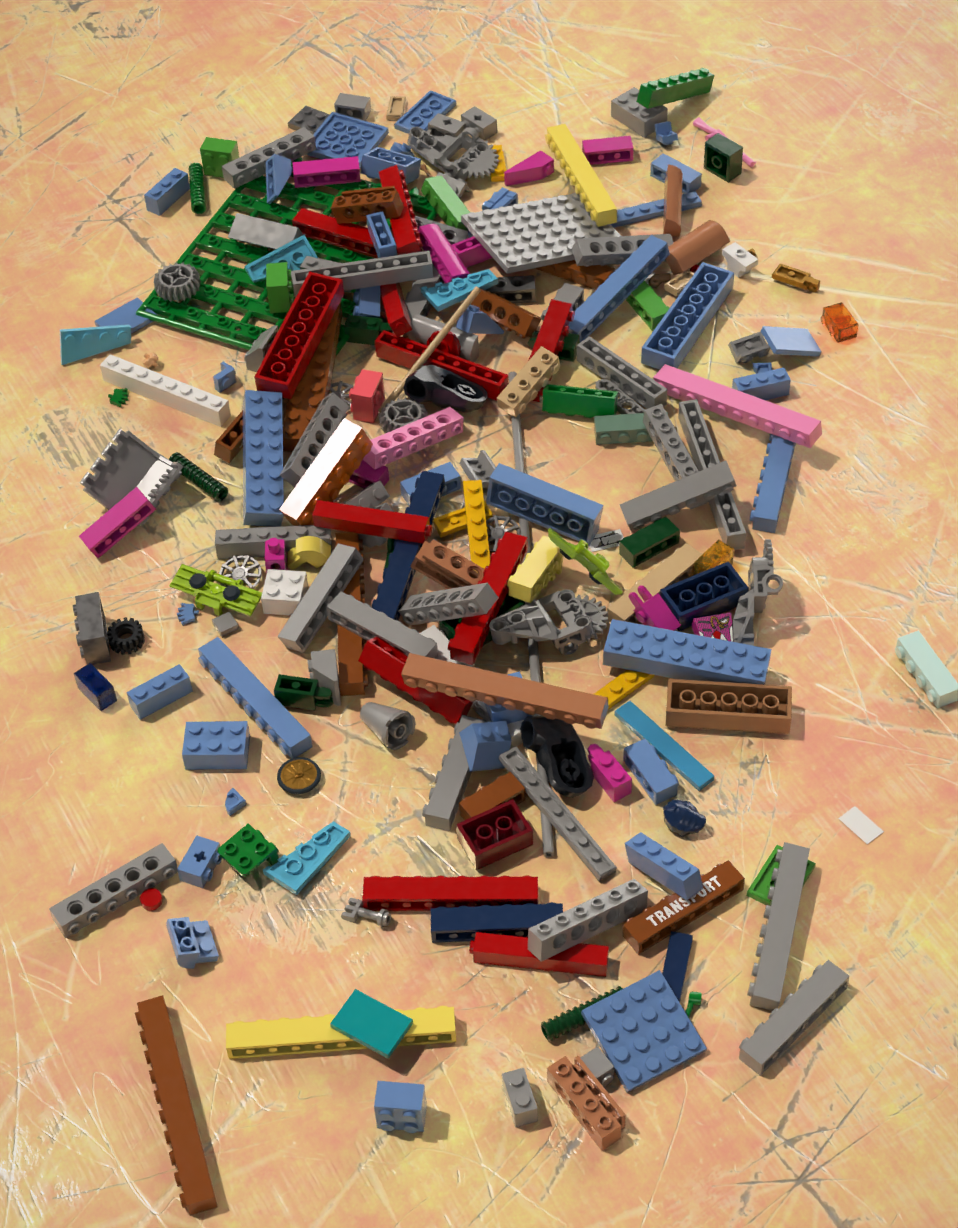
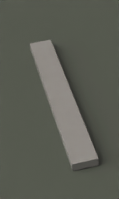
[499,747,617,881]

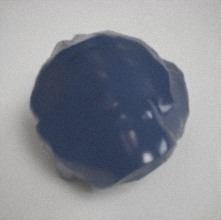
[663,800,706,837]

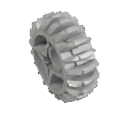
[153,262,201,302]
[379,397,428,434]

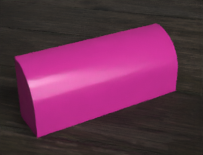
[419,224,470,283]

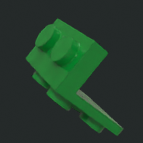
[218,823,279,877]

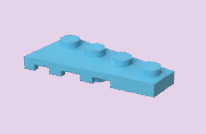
[244,235,318,283]
[420,269,498,312]
[60,325,131,365]
[263,821,351,895]

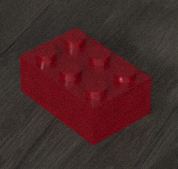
[456,799,533,870]

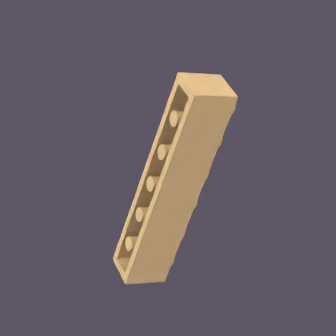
[607,543,704,623]

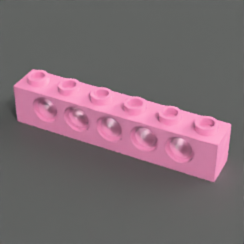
[363,407,464,469]

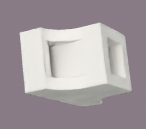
[722,242,758,278]

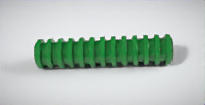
[188,163,206,214]

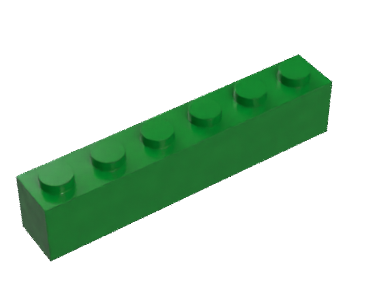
[636,68,715,109]

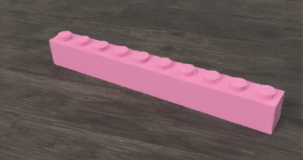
[653,364,822,448]

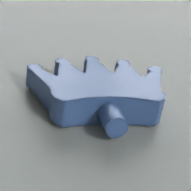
[177,603,199,625]

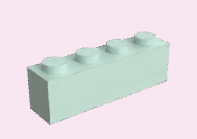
[895,630,958,709]

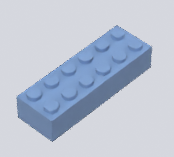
[486,463,603,546]

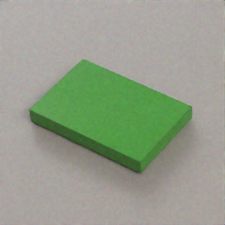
[746,845,816,906]

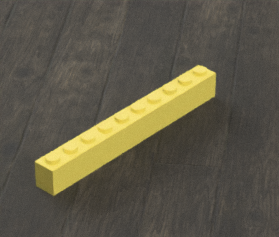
[545,124,617,227]
[226,1006,456,1059]

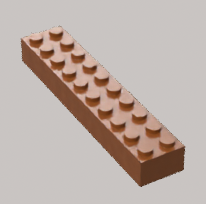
[283,301,343,452]

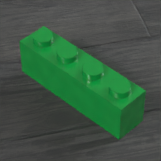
[542,384,618,418]

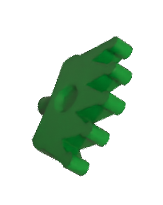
[108,388,129,407]

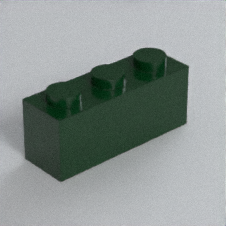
[619,516,680,568]

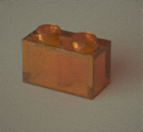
[821,302,858,343]

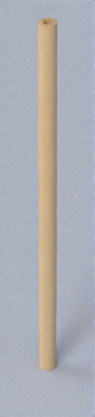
[378,286,481,413]

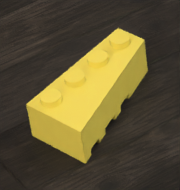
[507,536,563,603]

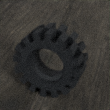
[107,617,145,655]

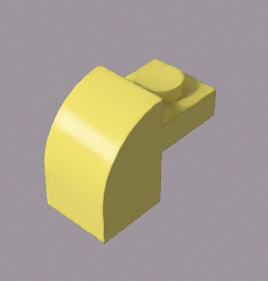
[287,536,331,570]

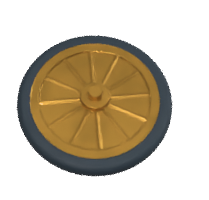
[277,757,321,794]

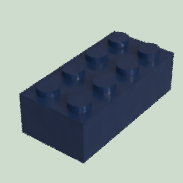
[660,561,749,631]

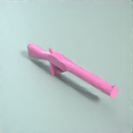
[693,117,756,167]

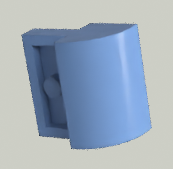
[166,917,219,969]

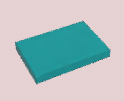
[330,989,413,1059]

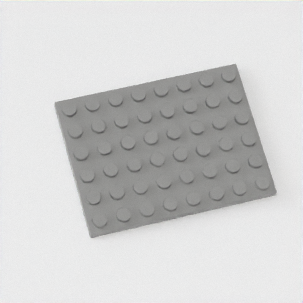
[461,192,621,274]

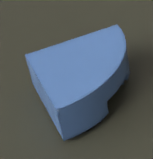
[753,362,772,374]
[225,788,247,816]

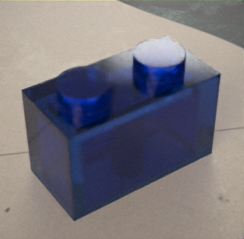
[74,663,117,711]

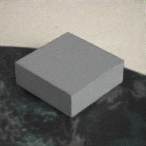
[212,612,239,637]

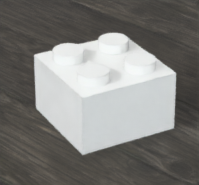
[261,569,308,616]

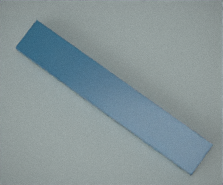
[615,700,714,791]

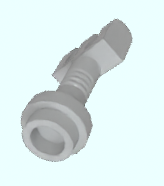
[341,898,391,927]

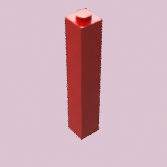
[380,282,413,338]
[312,500,432,544]
[469,932,609,977]

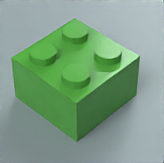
[200,137,239,178]
[266,262,294,313]

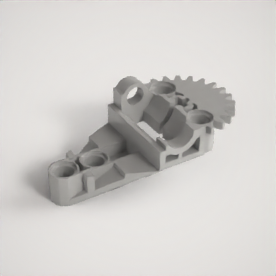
[407,127,499,181]
[732,539,783,646]
[489,589,609,655]

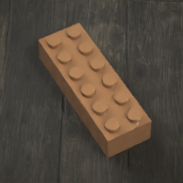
[665,679,792,734]

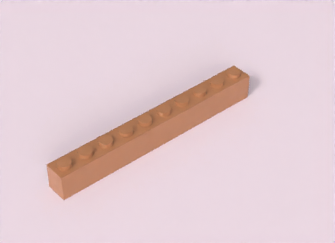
[401,653,609,729]

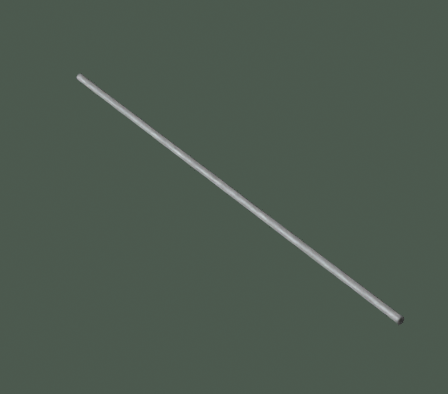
[508,371,554,857]

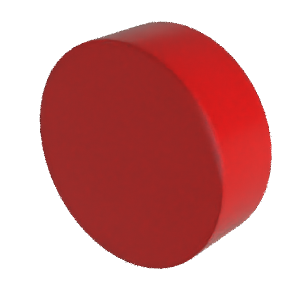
[140,888,163,911]

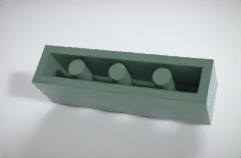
[594,412,668,445]

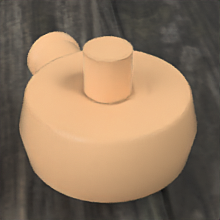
[143,352,159,368]

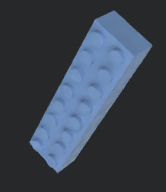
[641,262,734,370]
[243,390,284,527]
[603,619,772,685]

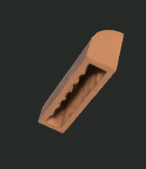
[663,164,683,237]
[666,220,730,275]

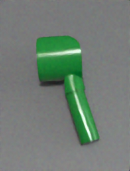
[685,991,702,1018]

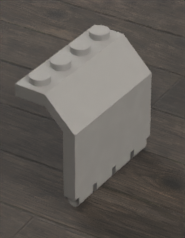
[79,429,183,526]

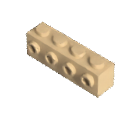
[497,346,560,418]

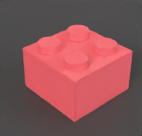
[349,369,385,423]

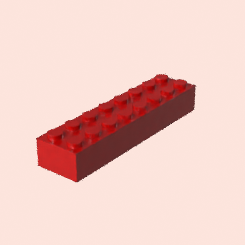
[254,271,344,399]

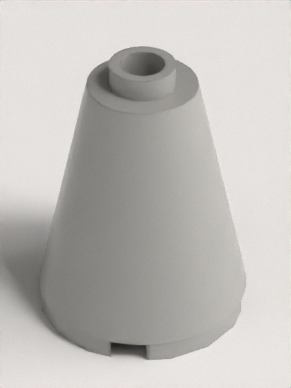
[360,702,416,750]

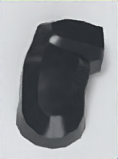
[403,365,488,412]
[520,715,594,797]

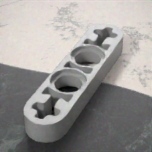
[596,379,645,414]

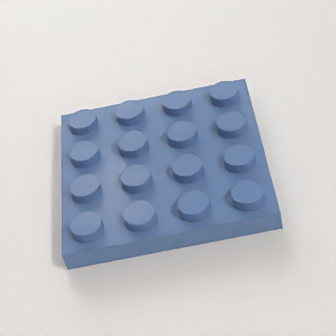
[306,112,389,169]
[581,970,707,1093]

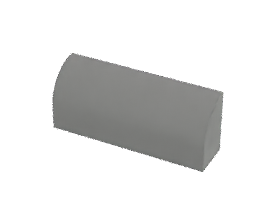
[228,213,303,250]
[409,314,479,362]

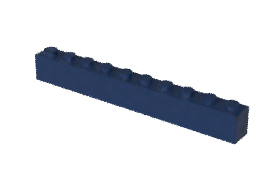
[372,471,445,621]

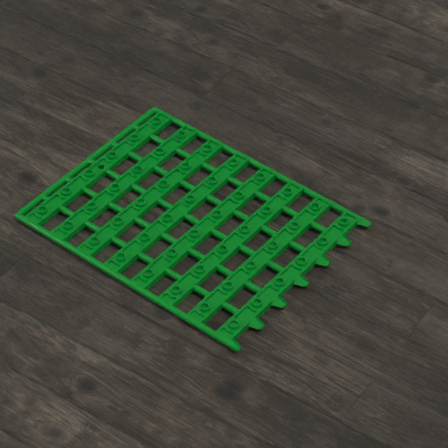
[136,157,438,358]

